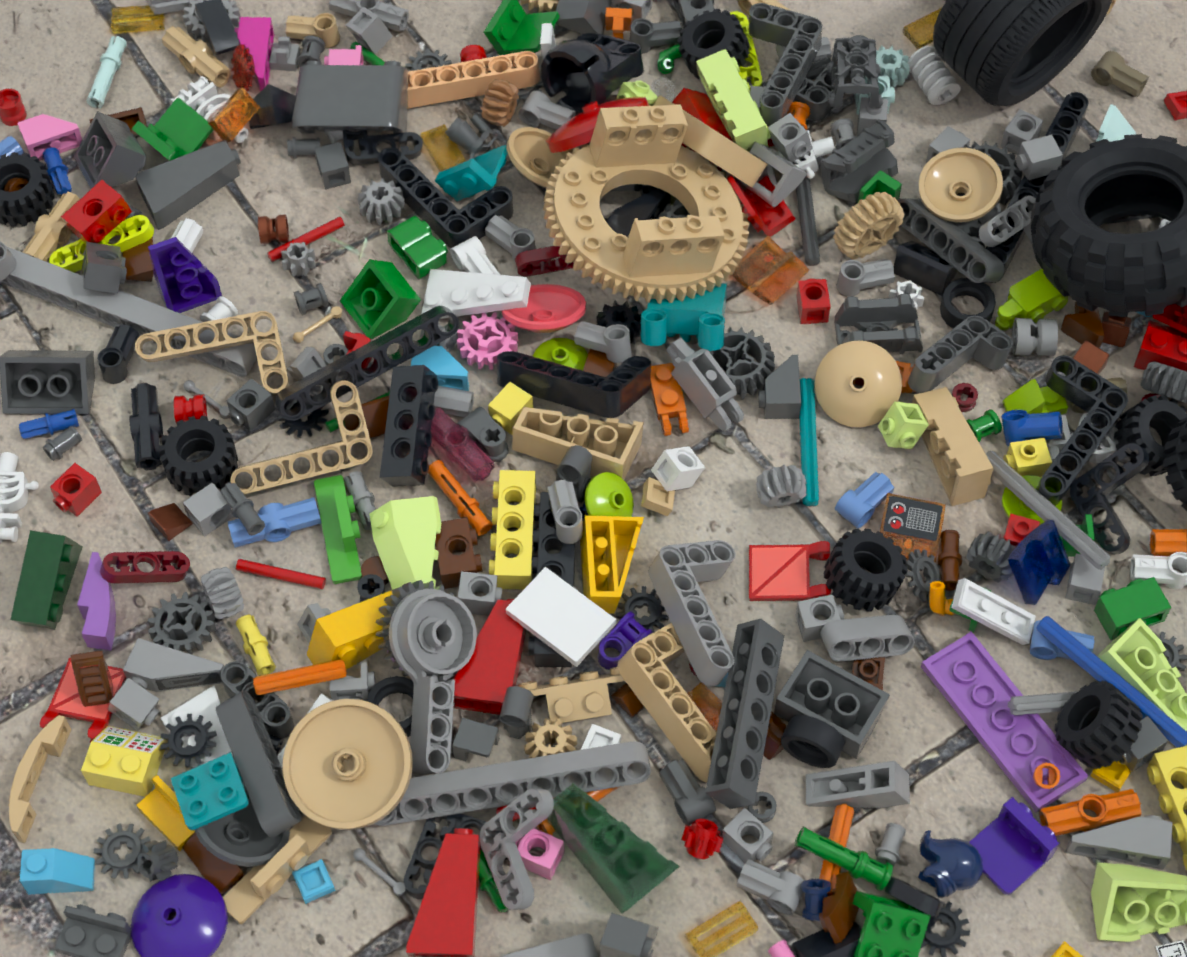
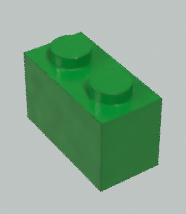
[1094,577,1172,641]

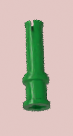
[794,826,893,891]

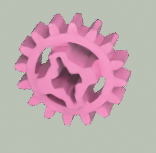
[457,312,518,370]

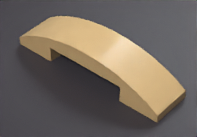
[9,715,71,843]

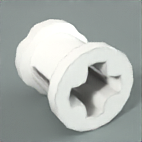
[200,296,238,322]

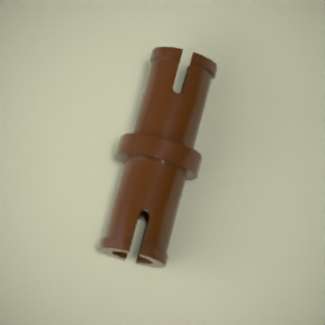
[938,530,962,591]

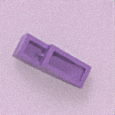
[77,552,116,650]

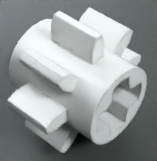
[889,280,925,309]

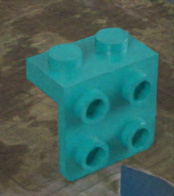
[435,145,508,201]
[171,752,249,830]

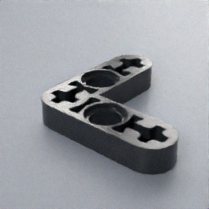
[342,130,423,165]
[1070,443,1149,554]
[404,813,508,899]

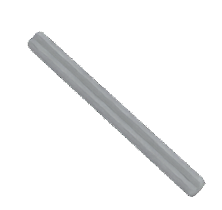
[986,451,1110,570]

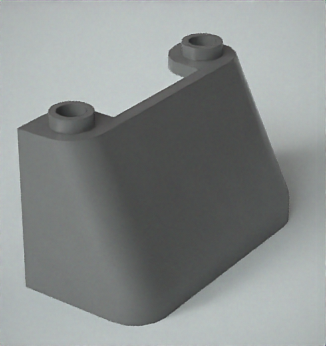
[292,61,408,134]

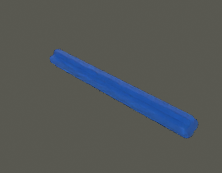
[1036,616,1187,748]

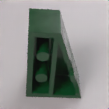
[10,530,83,630]

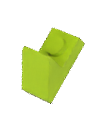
[1002,379,1069,415]

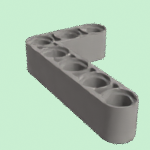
[648,540,736,686]

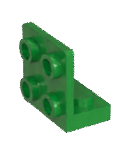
[483,0,560,55]
[132,98,215,161]
[852,891,931,957]

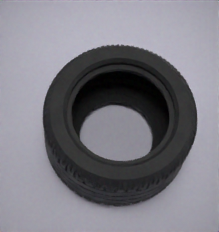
[933,0,1112,106]

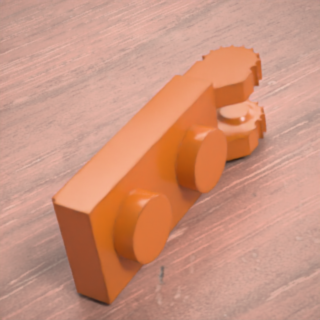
[651,363,689,436]

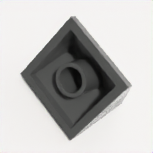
[555,0,612,34]

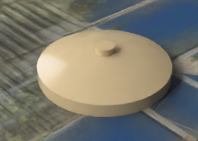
[283,699,413,830]

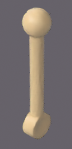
[293,306,342,343]

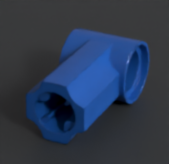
[1001,410,1063,446]

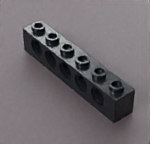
[529,492,576,668]

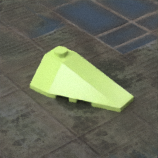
[1097,618,1187,731]

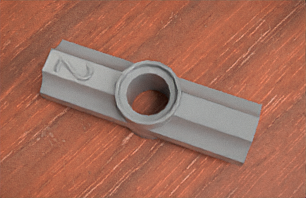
[329,0,409,32]

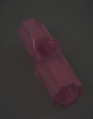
[431,408,495,481]

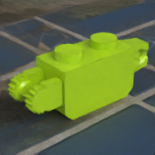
[995,269,1068,331]

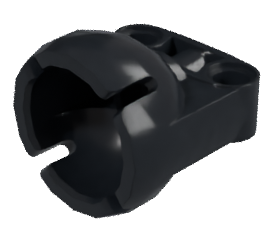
[541,33,644,116]

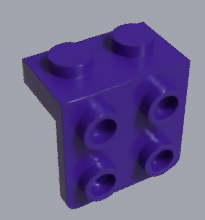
[969,797,1059,895]

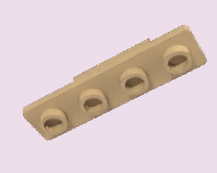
[518,667,625,724]
[223,815,332,924]

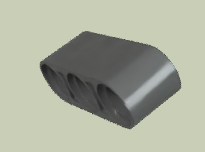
[221,661,294,738]

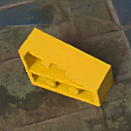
[580,516,644,614]
[306,590,393,682]

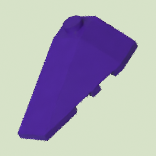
[148,237,222,313]

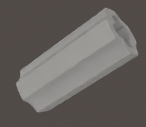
[413,386,474,417]

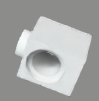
[651,446,705,491]

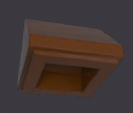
[611,683,645,718]

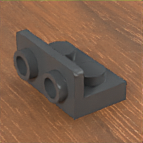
[55,904,131,957]

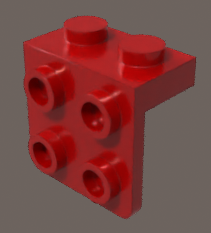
[727,175,796,238]

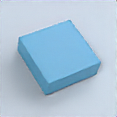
[292,859,335,904]

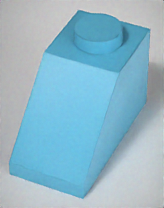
[411,346,469,391]
[20,848,95,895]

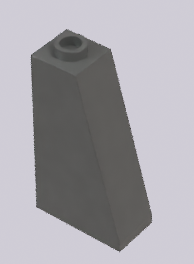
[135,140,241,230]

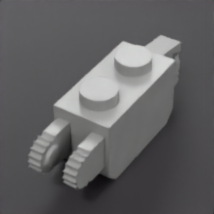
[666,338,744,431]

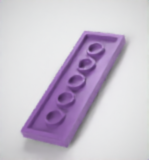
[921,632,1088,813]

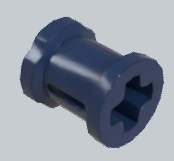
[801,879,831,921]

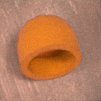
[1033,763,1060,789]

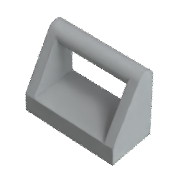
[735,142,807,207]

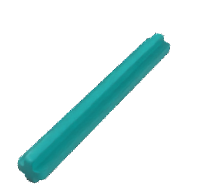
[799,378,819,507]

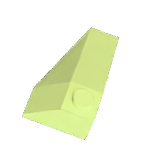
[369,496,441,590]
[1091,862,1187,942]

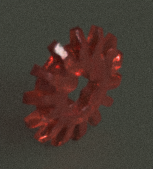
[231,44,255,92]

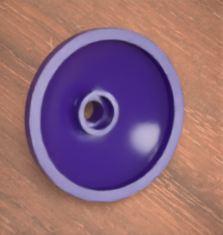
[131,874,228,957]

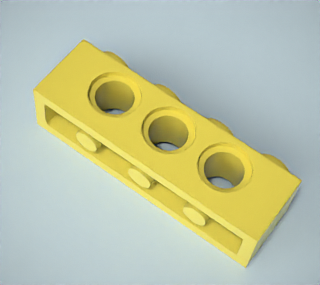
[489,470,536,590]
[1147,746,1187,871]

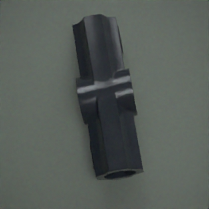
[129,383,163,470]

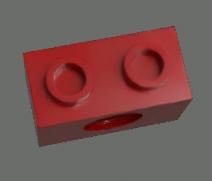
[61,180,132,244]

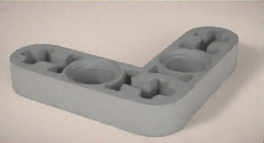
[979,196,1036,247]
[479,789,554,910]

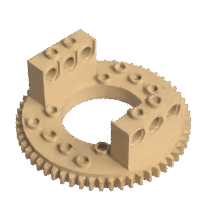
[543,104,749,304]

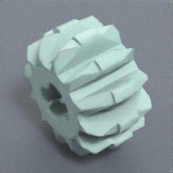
[876,45,910,88]

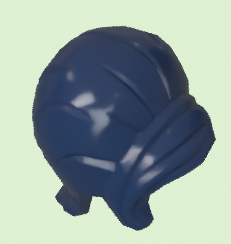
[918,830,983,898]

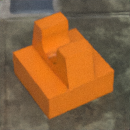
[605,7,632,39]

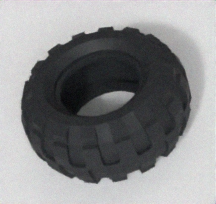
[1031,134,1187,317]

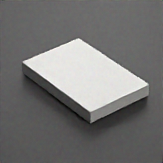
[505,567,616,667]

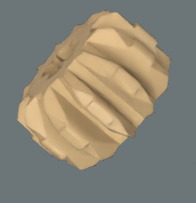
[524,718,577,758]

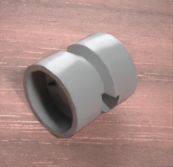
[1012,318,1058,356]

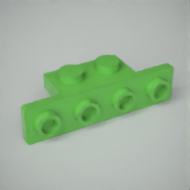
[314,475,362,584]

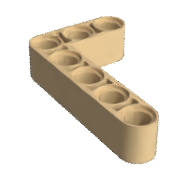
[653,95,768,188]
[135,311,289,396]
[230,380,373,494]
[617,623,716,782]

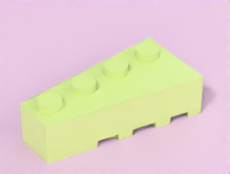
[696,49,771,152]

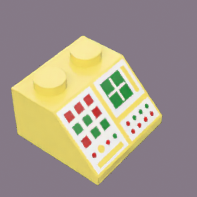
[81,726,168,797]

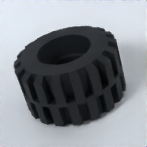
[678,9,750,79]
[0,152,55,227]
[1114,395,1187,476]
[159,416,238,496]
[823,528,908,611]
[1055,681,1143,769]

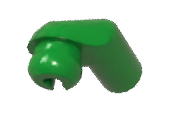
[657,44,682,74]

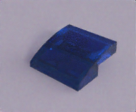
[1007,520,1071,605]

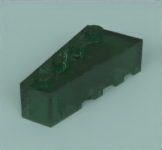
[546,783,680,914]

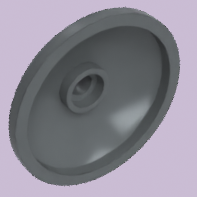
[195,786,290,866]

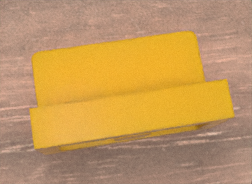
[136,775,195,852]

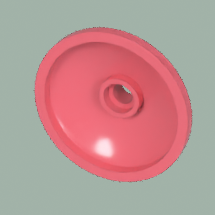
[501,284,586,333]

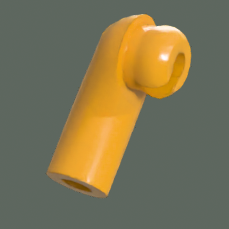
[929,581,955,616]

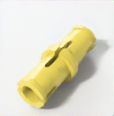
[235,615,276,676]

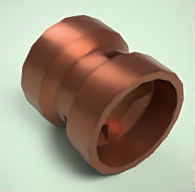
[258,214,289,244]

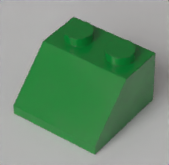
[340,259,421,339]

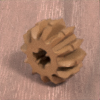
[481,79,519,127]

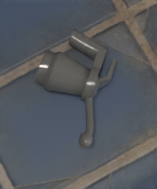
[445,112,496,160]

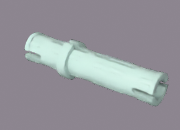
[86,36,127,108]

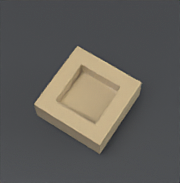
[641,477,675,516]

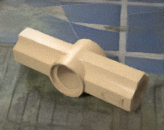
[162,26,231,88]
[22,192,80,262]

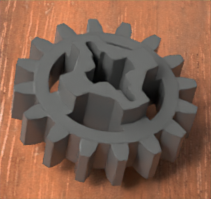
[148,592,216,655]

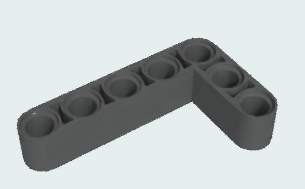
[748,3,823,126]

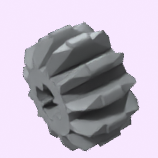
[358,178,405,225]
[756,465,807,508]
[201,567,244,619]

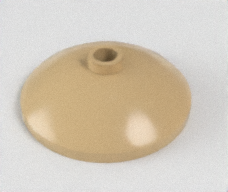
[506,127,573,188]
[919,148,1003,222]
[815,341,902,427]

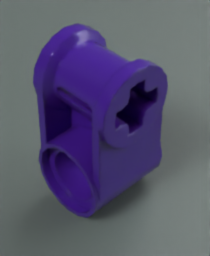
[597,611,654,670]

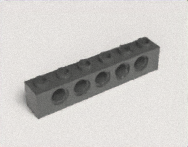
[705,618,784,809]

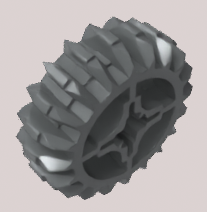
[957,141,1023,205]
[701,326,775,400]
[1141,361,1187,403]

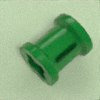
[966,409,1002,442]

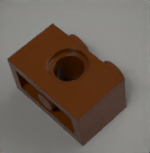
[435,517,483,589]

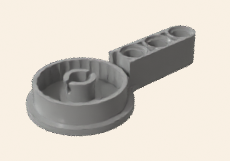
[389,589,477,775]

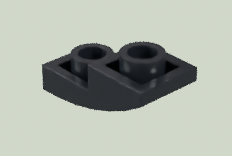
[195,0,240,56]

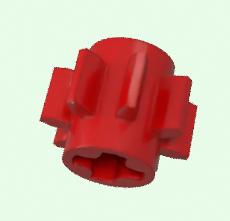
[681,819,724,859]

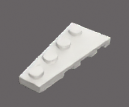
[421,269,531,319]
[161,685,245,786]

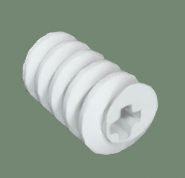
[908,46,961,105]

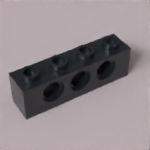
[380,365,438,487]

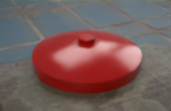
[546,97,649,153]

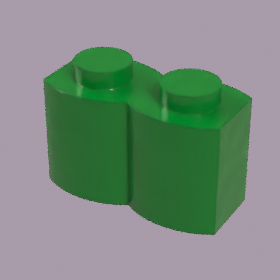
[387,215,448,279]

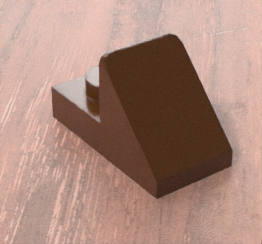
[1061,302,1104,348]

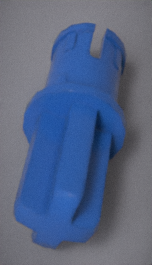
[42,147,72,196]
[19,409,79,439]

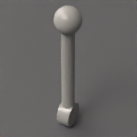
[184,380,230,419]
[353,848,406,896]

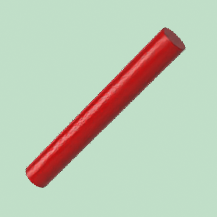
[267,216,345,262]
[236,559,326,589]

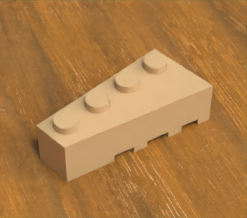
[912,387,993,506]
[512,407,644,480]

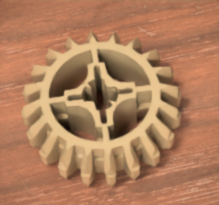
[833,192,905,260]

